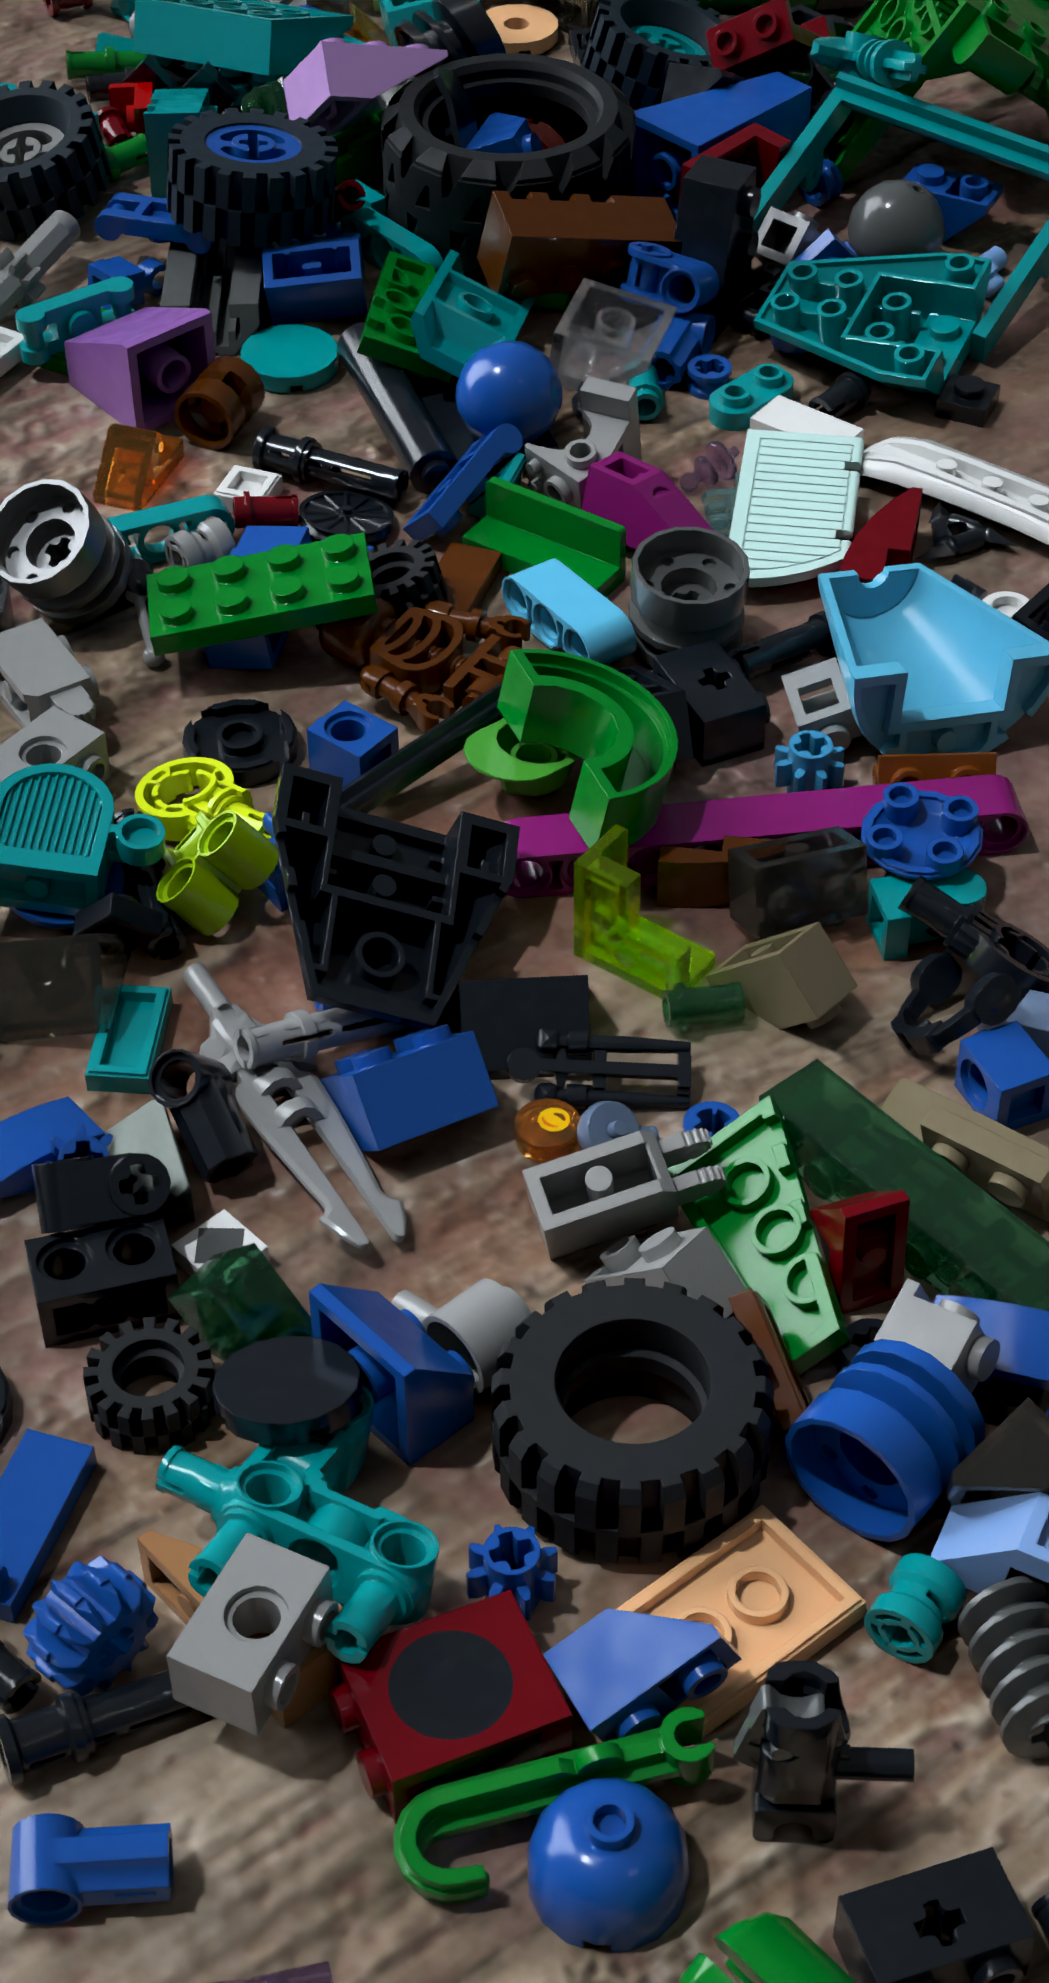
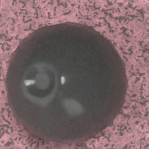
[847,180,946,257]

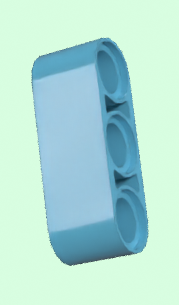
[502,558,637,665]

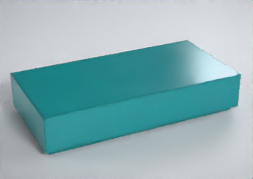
[85,984,173,1094]

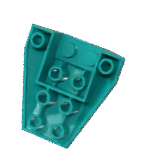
[754,252,992,397]

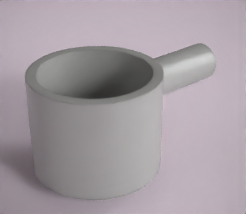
[392,1278,531,1395]

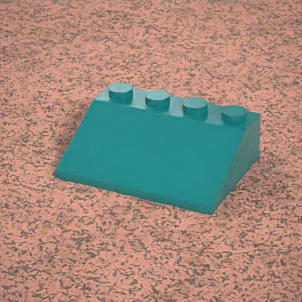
[134,0,354,83]

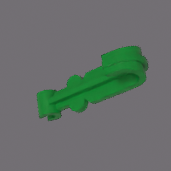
[393,1707,715,1904]

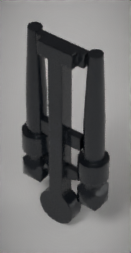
[506,1028,692,1111]

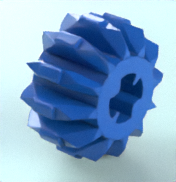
[22,1555,159,1697]

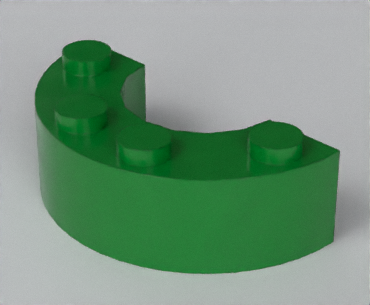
[497,649,678,856]

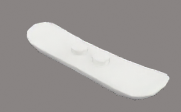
[850,436,1049,545]

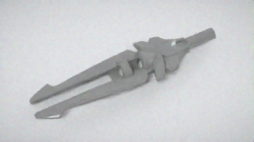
[183,963,406,1251]

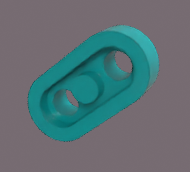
[708,363,794,431]

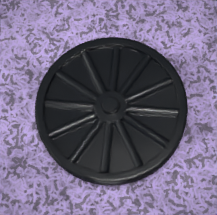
[299,490,394,543]

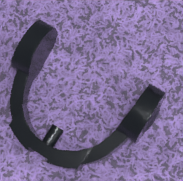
[891,953,1021,1055]

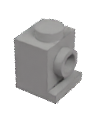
[781,657,862,750]
[874,1278,1000,1394]

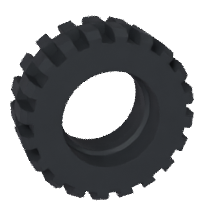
[491,1278,774,1565]

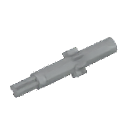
[0,210,81,321]

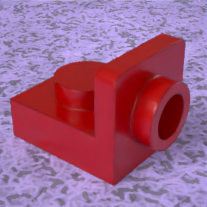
[108,82,154,136]

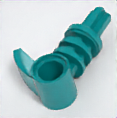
[810,31,927,89]

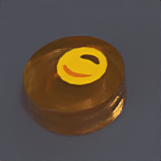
[515,1098,580,1163]

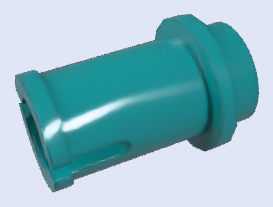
[626,362,665,421]

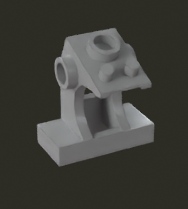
[524,376,642,510]

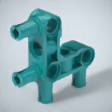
[156,1386,440,1664]

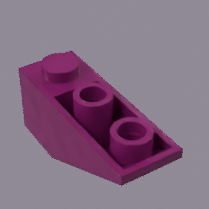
[582,451,714,549]

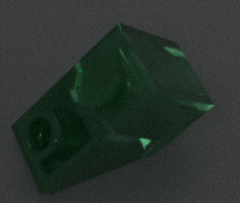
[168,1243,313,1362]

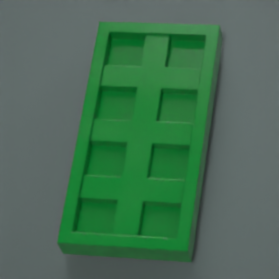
[146,532,378,656]

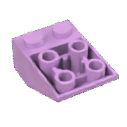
[283,38,448,136]

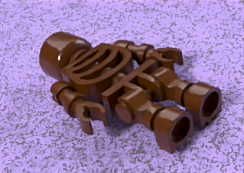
[315,596,531,733]

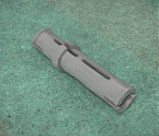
[233,1008,418,1070]

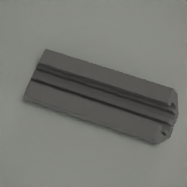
[160,238,264,356]

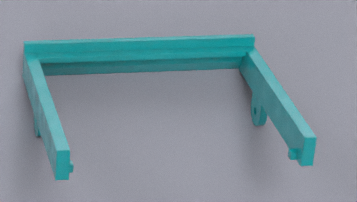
[753,71,1049,363]

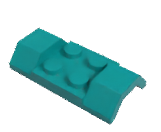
[410,249,536,378]

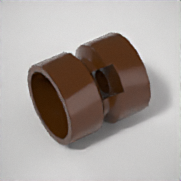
[174,355,265,450]

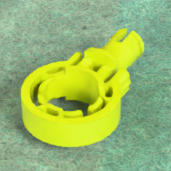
[135,757,272,841]

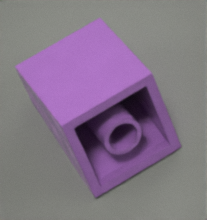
[64,307,216,436]

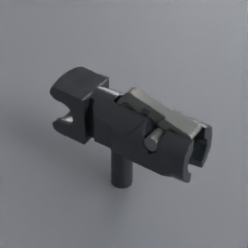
[733,1661,915,1844]

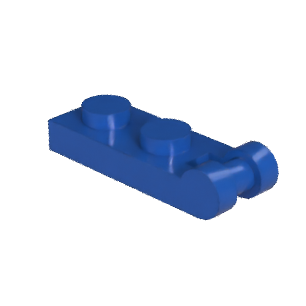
[403,423,523,542]

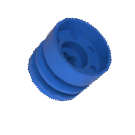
[785,1339,985,1542]

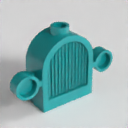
[0,763,165,916]

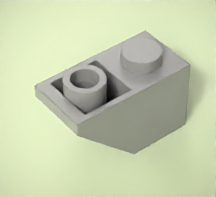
[583,1227,747,1320]

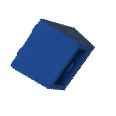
[262,232,368,325]
[320,1024,499,1152]

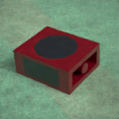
[328,1590,572,1824]

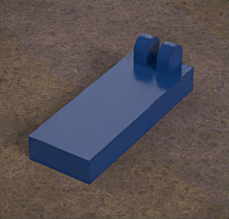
[0,1429,97,1623]

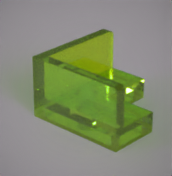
[573,824,715,1005]

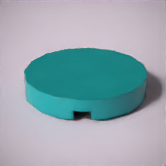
[240,324,339,393]

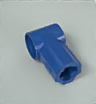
[641,308,716,390]
[7,1813,174,1926]

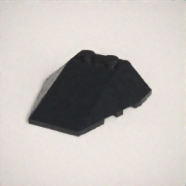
[272,762,520,1029]

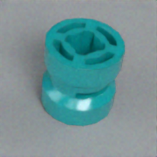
[864,1553,967,1664]

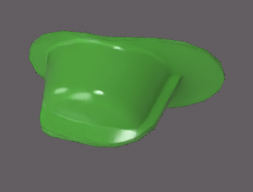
[463,717,580,796]

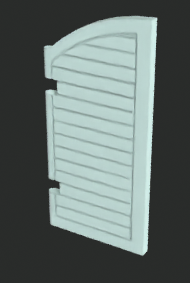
[729,429,864,587]

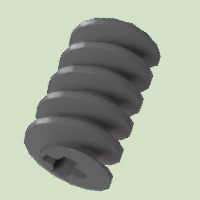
[958,1576,1049,1760]

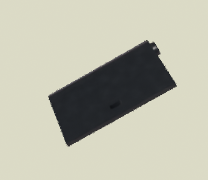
[337,322,559,495]

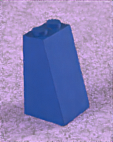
[634,72,812,221]

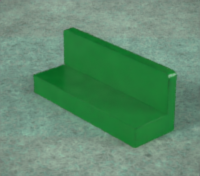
[462,476,627,598]

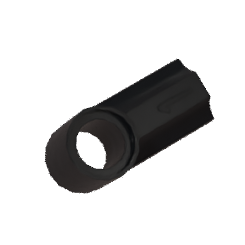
[148,1049,259,1183]

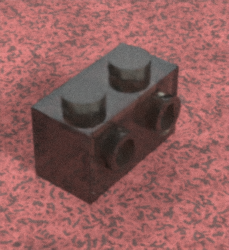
[728,826,868,940]

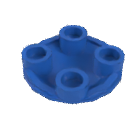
[861,782,983,880]

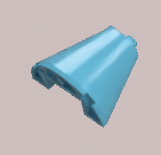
[818,563,1049,755]

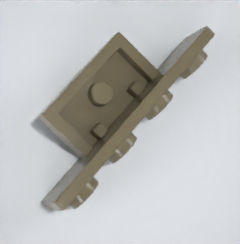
[870,1078,1049,1222]

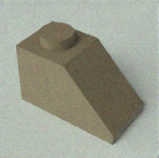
[705,922,858,1029]

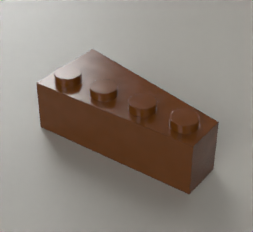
[477,190,682,300]

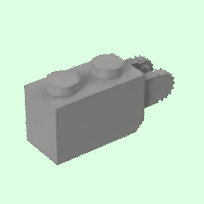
[0,618,99,728]
[522,1128,728,1260]

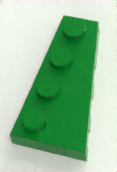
[356,251,453,383]
[668,1095,850,1376]

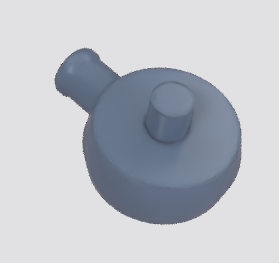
[577,1101,659,1150]

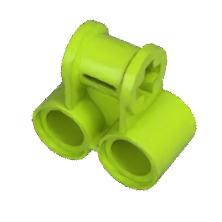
[156,810,279,936]

